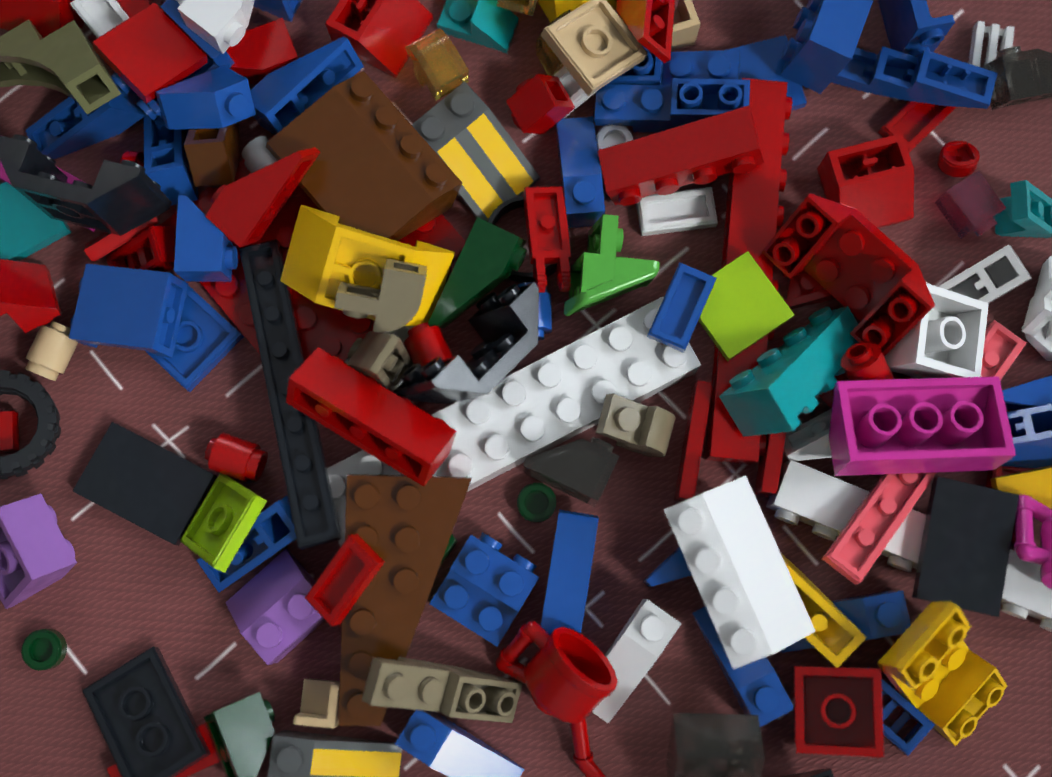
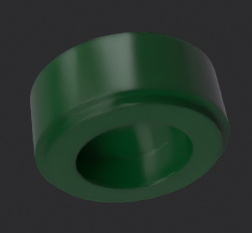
[517,483,556,523]
[21,629,67,670]

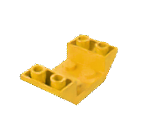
[280,205,455,326]
[877,601,1007,747]

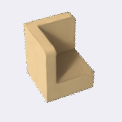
[671,0,701,52]
[293,678,340,728]

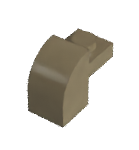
[334,259,427,332]
[596,394,676,457]

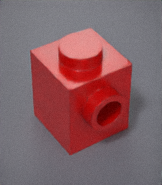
[506,74,575,134]

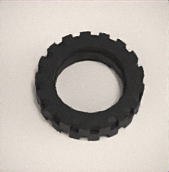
[0,370,61,479]

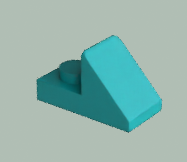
[437,0,519,53]
[994,180,1052,238]

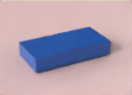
[647,262,717,353]

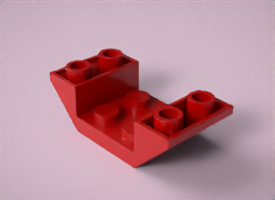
[761,194,936,356]
[0,259,61,333]

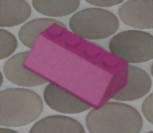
[829,376,1016,476]

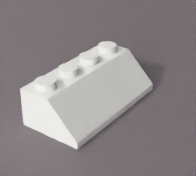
[664,476,815,669]

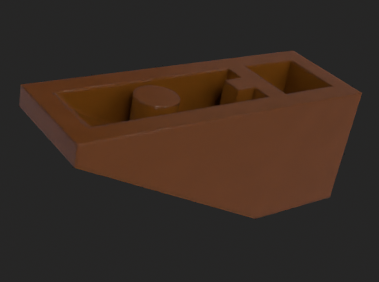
[184,122,239,188]

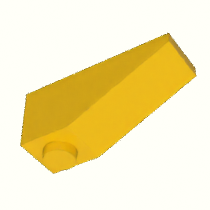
[781,553,866,668]

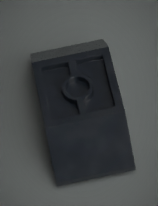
[0,134,172,236]
[393,282,539,404]

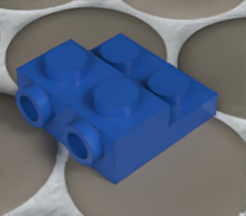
[429,532,539,647]

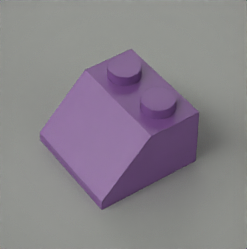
[0,494,77,609]
[225,549,325,665]

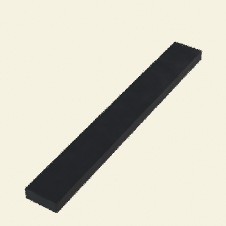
[239,239,342,550]

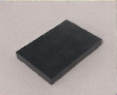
[73,422,217,546]
[912,476,1019,617]
[82,646,211,777]

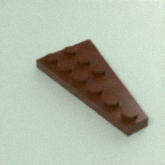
[338,474,472,726]

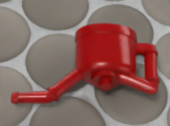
[496,621,618,777]

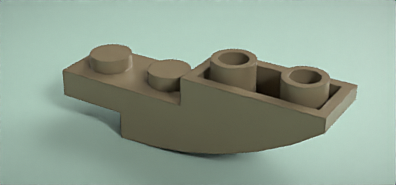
[362,657,523,723]

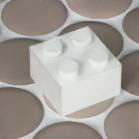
[884,283,989,379]

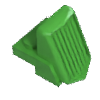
[564,214,660,316]

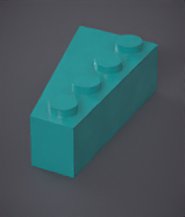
[719,306,859,437]

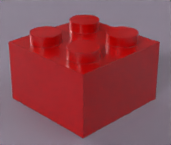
[794,666,884,758]

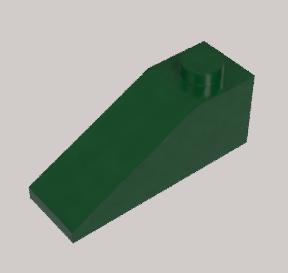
[428,217,527,328]

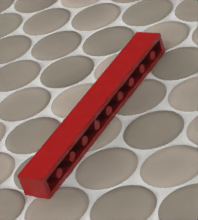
[705,78,792,465]

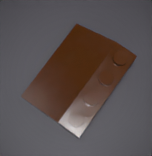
[266,71,462,241]

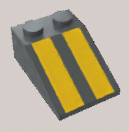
[412,81,540,222]
[268,730,403,777]

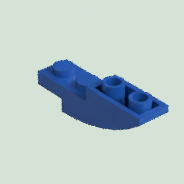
[608,46,740,85]
[594,78,750,132]

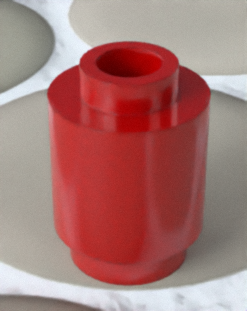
[403,323,453,366]
[841,342,894,381]
[205,432,268,482]

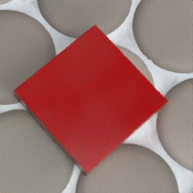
[92,2,208,104]

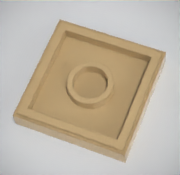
[541,0,648,96]

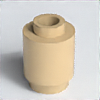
[25,321,78,381]

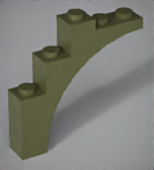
[0,20,121,114]

